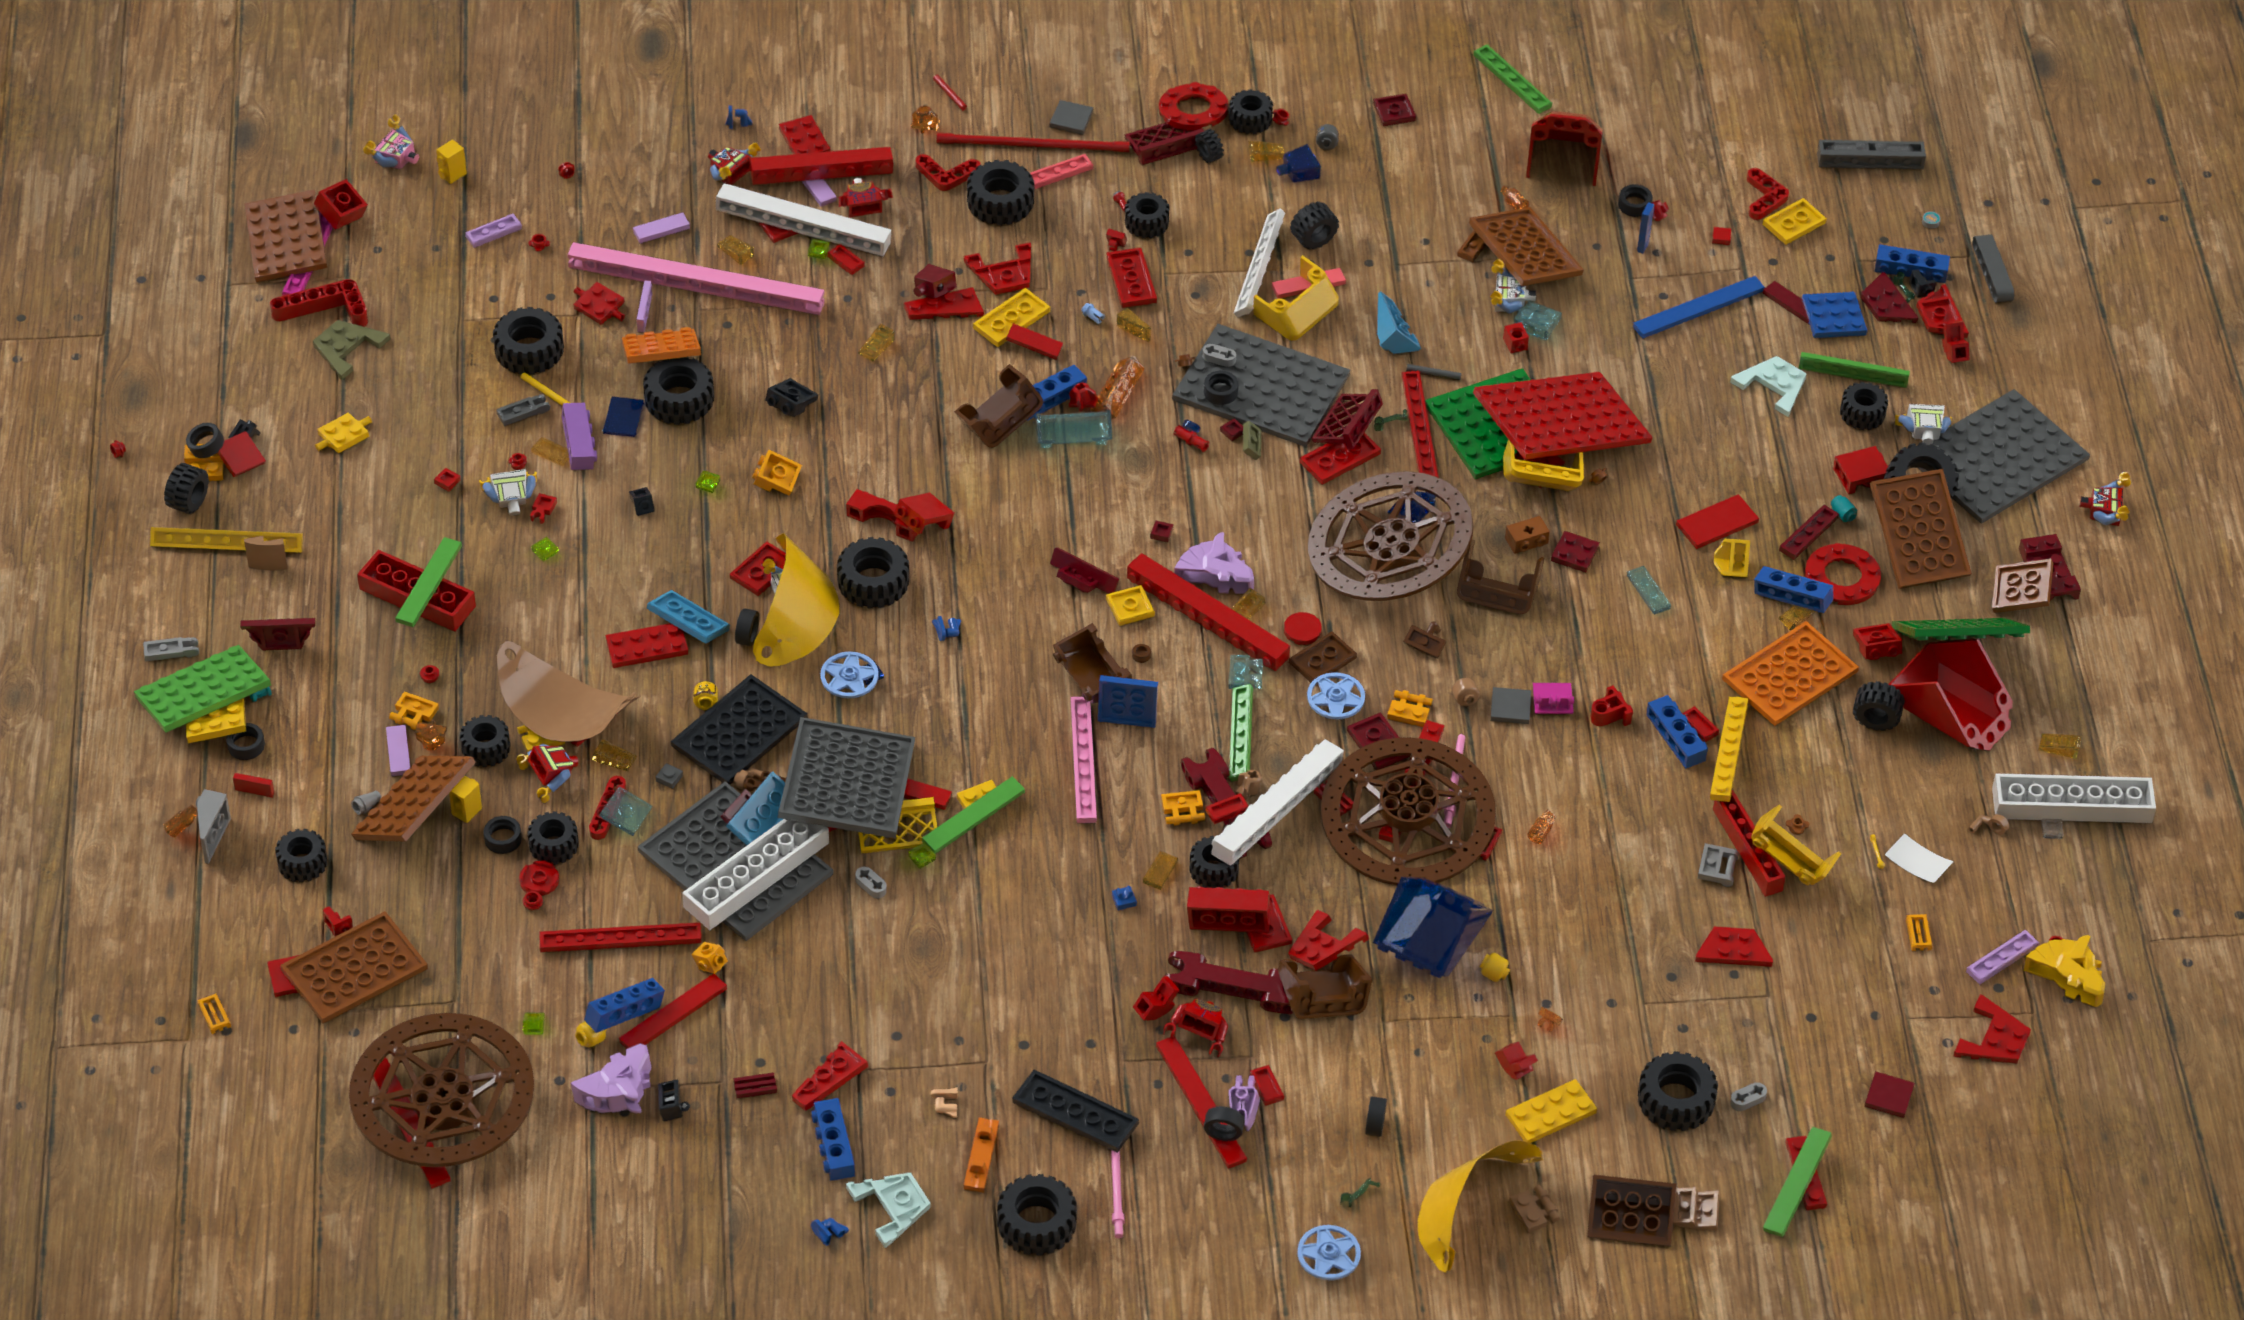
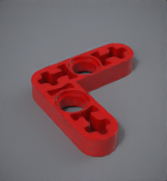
[915,154,981,191]
[1747,168,1789,220]

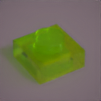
[808,239,830,259]
[695,470,721,493]
[531,537,558,561]
[908,842,936,869]

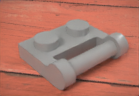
[1698,843,1739,887]

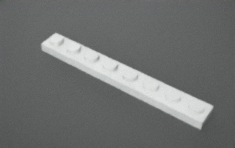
[1234,208,1285,318]

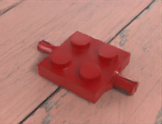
[573,282,625,325]

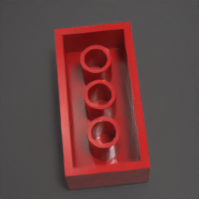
[1187,886,1271,933]

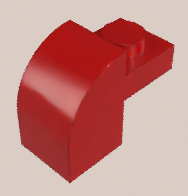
[1942,321,1970,363]
[1133,976,1179,1021]
[1495,1041,1538,1080]

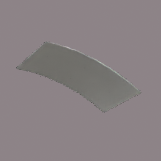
[1885,834,1953,883]

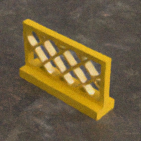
[858,797,937,854]

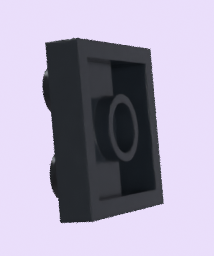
[765,378,819,417]

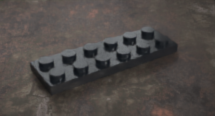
[1012,1069,1139,1153]

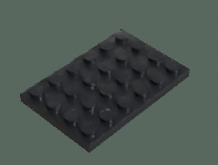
[671,674,808,785]

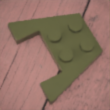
[313,320,391,380]

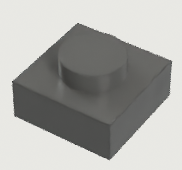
[656,764,683,789]

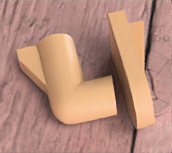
[931,1088,958,1118]

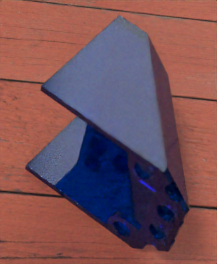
[1372,877,1493,978]

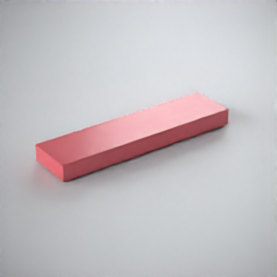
[1030,154,1093,189]
[1272,268,1346,299]

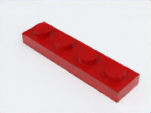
[1785,1135,1827,1211]

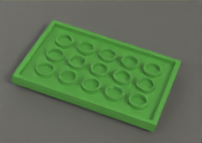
[134,645,271,733]

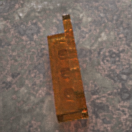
[1090,356,1145,419]

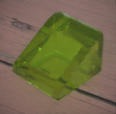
[523,1012,545,1035]

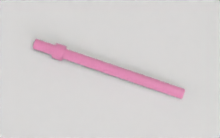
[1444,734,1465,828]
[1111,1150,1125,1239]

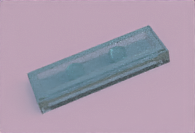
[1627,566,1671,615]

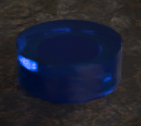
[1182,419,1201,435]

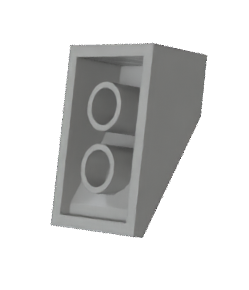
[196,789,231,864]

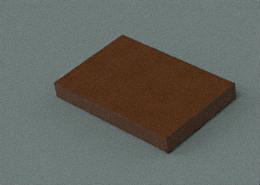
[1289,631,1357,683]

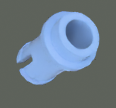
[1081,303,1105,324]

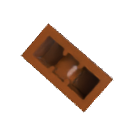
[1505,516,1550,554]

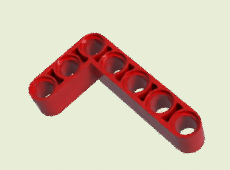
[270,279,368,327]

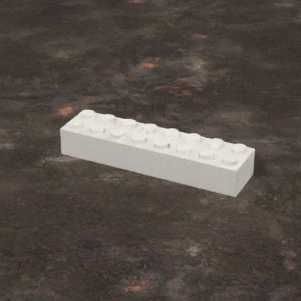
[1992,774,2156,823]
[682,819,829,930]

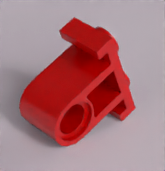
[1590,685,1633,727]

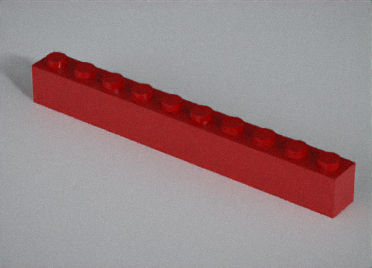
[1127,553,1290,671]

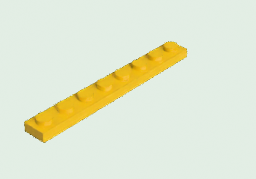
[150,527,303,553]
[1710,697,1748,802]

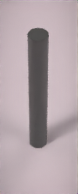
[1406,364,1462,380]

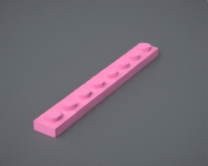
[1071,697,1097,823]

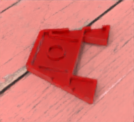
[964,242,1031,295]
[1288,910,1370,971]
[1953,994,2031,1064]

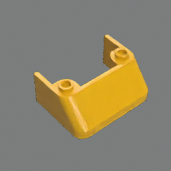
[1254,255,1339,341]
[1503,439,1584,491]
[1751,804,1842,885]

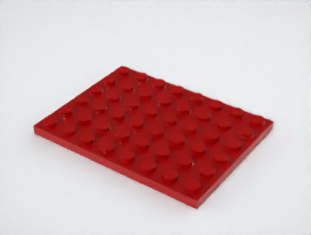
[1473,372,1653,460]

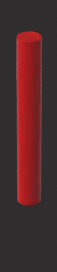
[933,74,967,111]

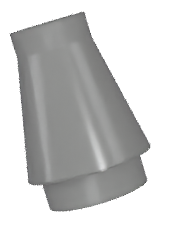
[351,790,382,815]

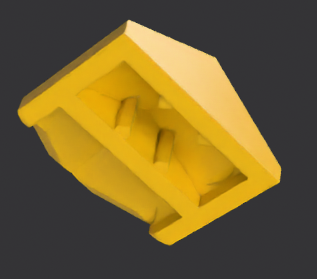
[1714,538,1750,578]

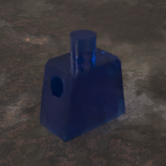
[1276,144,1321,183]

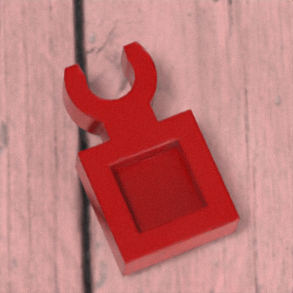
[530,493,557,524]

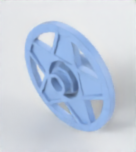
[820,652,878,698]
[1307,673,1365,719]
[1297,1225,1361,1280]

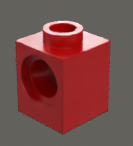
[1503,322,1529,353]

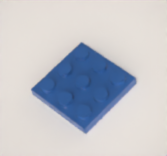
[1802,292,1867,338]
[1098,675,1158,728]

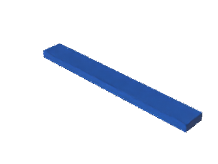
[1633,276,1765,339]

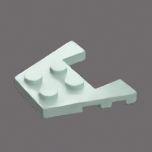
[1730,356,1806,417]
[846,1173,931,1248]

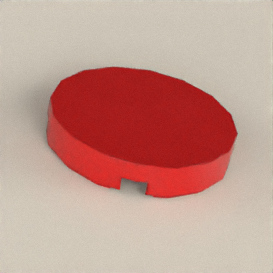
[1284,612,1322,645]
[519,861,559,896]

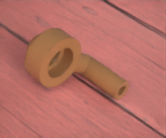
[734,768,767,790]
[1968,814,2009,835]

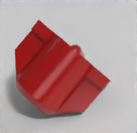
[1069,383,1098,412]

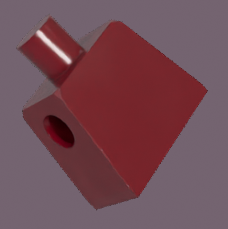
[913,264,957,298]

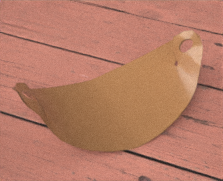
[497,641,641,742]

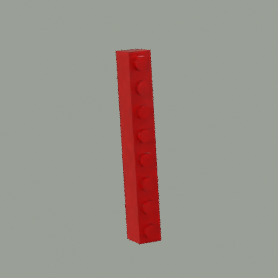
[750,147,893,185]

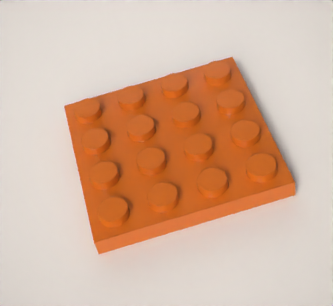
[622,327,701,364]

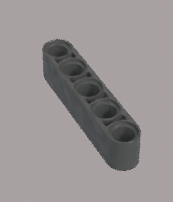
[1972,234,2014,303]

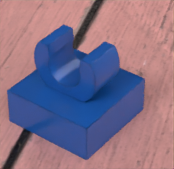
[1112,886,1137,910]

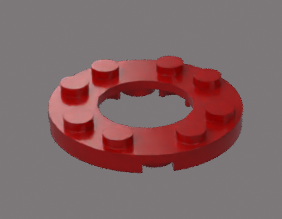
[1159,82,1229,130]
[1805,543,1881,605]

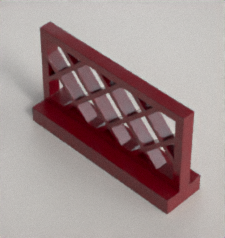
[1124,122,1204,165]
[1312,389,1383,449]

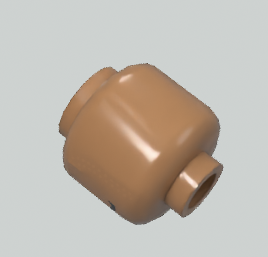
[1452,678,1480,706]

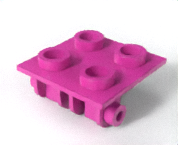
[1533,683,1574,714]

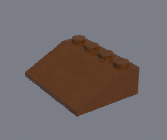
[1587,1174,1677,1246]

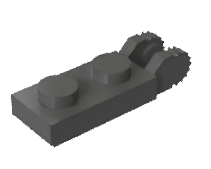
[496,394,551,426]

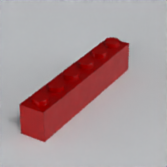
[1713,790,1785,897]

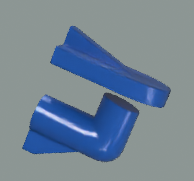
[725,106,752,129]
[932,616,961,641]
[811,1218,849,1246]

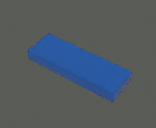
[1637,203,1654,253]

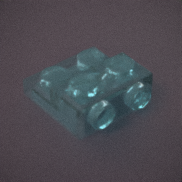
[1514,300,1562,341]

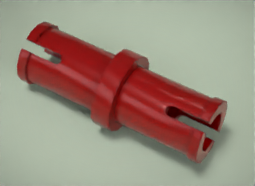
[1173,425,1210,452]

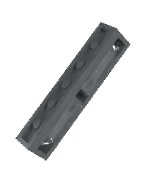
[1817,140,1926,169]

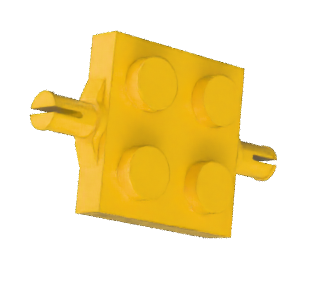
[315,413,372,453]

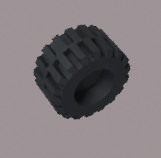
[1229,89,1273,135]
[1125,192,1170,239]
[1290,201,1339,250]
[1840,382,1888,430]
[164,463,209,514]
[1853,681,1905,731]
[460,715,511,767]
[528,811,579,865]
[275,829,328,883]
[1189,836,1239,888]

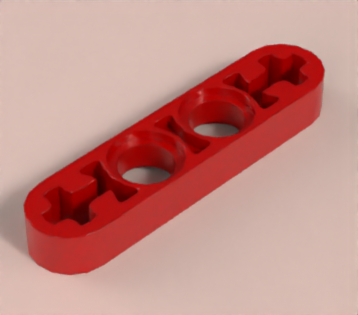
[589,776,626,840]

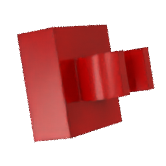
[1106,228,1127,251]

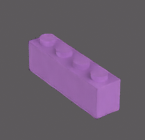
[562,403,597,470]

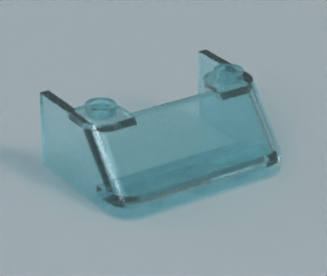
[1034,410,1112,448]

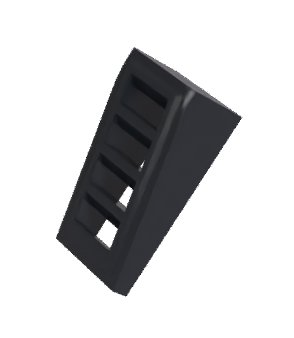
[658,1079,683,1121]

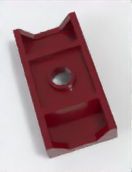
[2019,534,2081,601]

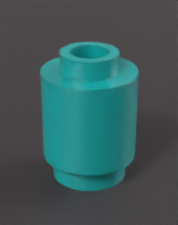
[1831,495,1858,522]

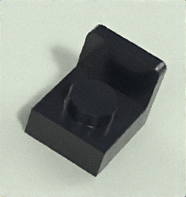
[1909,270,1937,298]
[228,419,261,438]
[629,487,655,516]

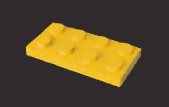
[973,288,1050,347]
[1505,1079,1597,1143]

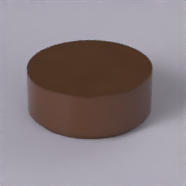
[1132,644,1151,663]

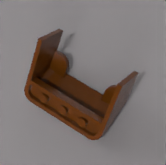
[1457,540,1545,614]

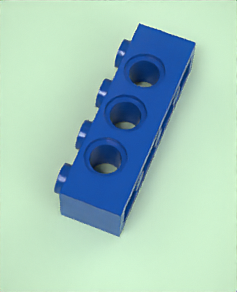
[1874,244,1950,283]
[1027,365,1087,421]
[1754,566,1833,613]
[1646,695,1708,769]
[584,978,665,1033]
[811,1098,855,1181]

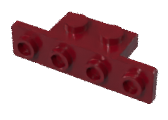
[1050,547,1119,594]

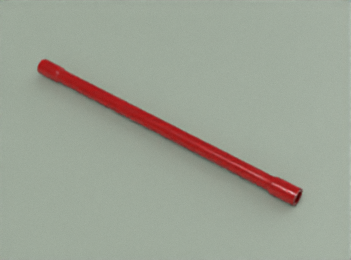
[937,133,1130,152]

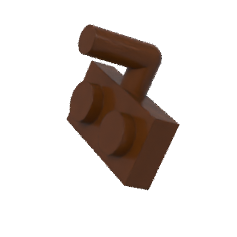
[1403,621,1446,659]

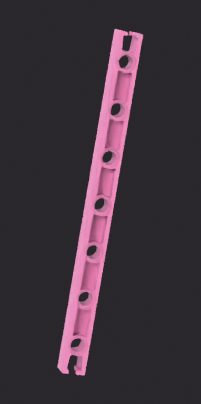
[568,242,825,315]

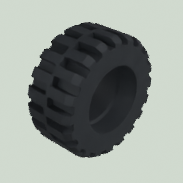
[967,160,1034,226]
[493,307,564,375]
[643,357,714,425]
[1884,443,1959,499]
[837,537,909,609]
[1637,1051,1718,1131]
[997,1174,1077,1256]

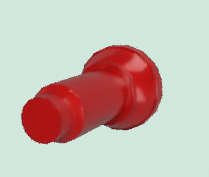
[1113,191,1127,212]

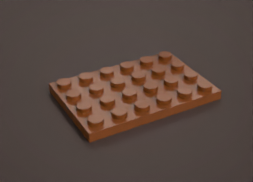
[244,189,328,282]
[1469,207,1584,286]
[1870,469,1972,589]
[351,755,476,842]
[280,911,428,1024]

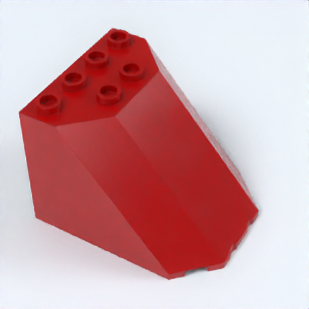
[1526,111,1603,186]
[1888,638,2013,751]

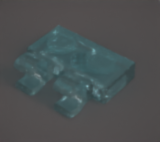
[1228,655,1263,689]

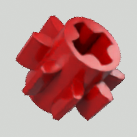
[1652,200,1669,222]

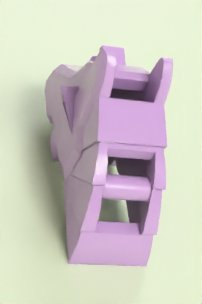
[1174,532,1254,594]
[571,1044,652,1113]

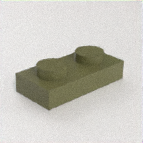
[1243,421,1261,460]

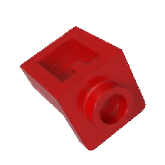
[323,906,353,937]

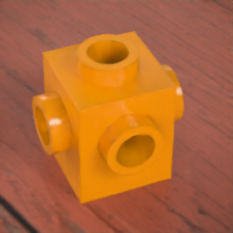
[691,942,728,974]

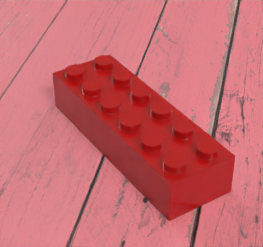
[357,549,476,632]

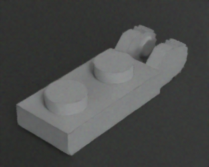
[143,637,199,661]

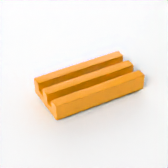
[1906,914,1932,951]
[197,993,231,1034]

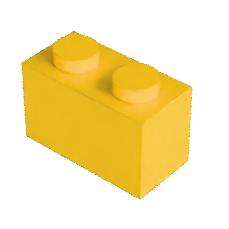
[436,139,467,184]
[449,775,482,823]

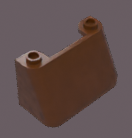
[954,364,1043,448]
[1053,623,1132,704]
[1278,954,1373,1019]

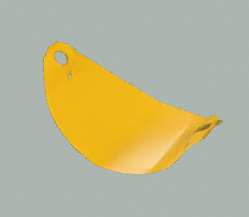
[753,533,839,667]
[1418,1140,1544,1273]

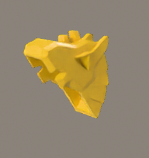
[2023,935,2105,1007]

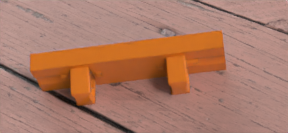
[964,1117,999,1193]

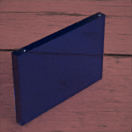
[602,396,644,437]

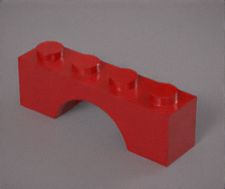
[846,489,918,542]

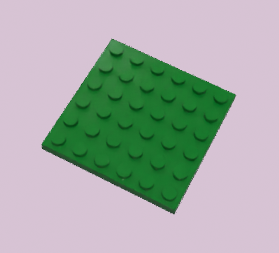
[1425,368,1531,479]
[1892,618,2030,640]

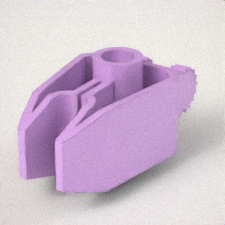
[1229,1076,1260,1131]

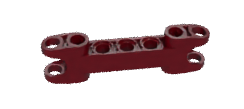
[1181,748,1272,859]
[1164,951,1293,1014]

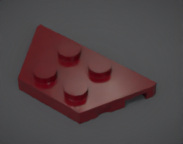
[1860,272,1919,323]
[240,618,316,651]

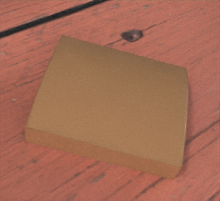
[244,536,288,570]
[1673,1187,1720,1230]

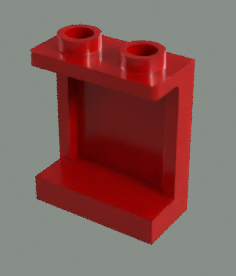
[1833,446,1889,495]
[894,492,955,534]

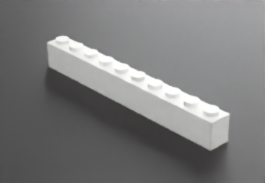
[716,184,891,256]
[1211,739,1344,866]

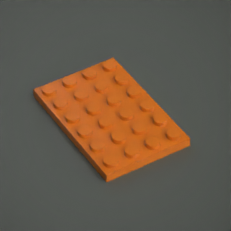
[1722,621,1859,726]

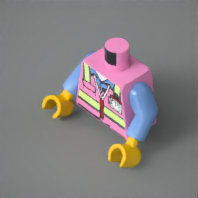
[363,114,419,169]

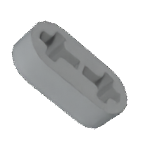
[1203,344,1236,367]
[855,867,887,898]
[1730,1083,1767,1111]

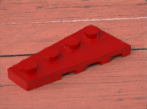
[904,287,984,320]
[792,1041,868,1111]

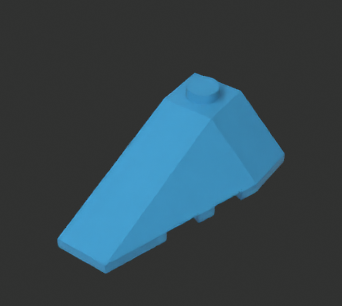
[1377,291,1421,354]

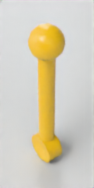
[1870,834,1885,869]

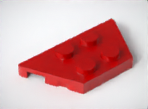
[1916,284,1969,338]
[1695,926,1773,967]

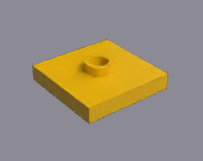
[1106,585,1155,626]

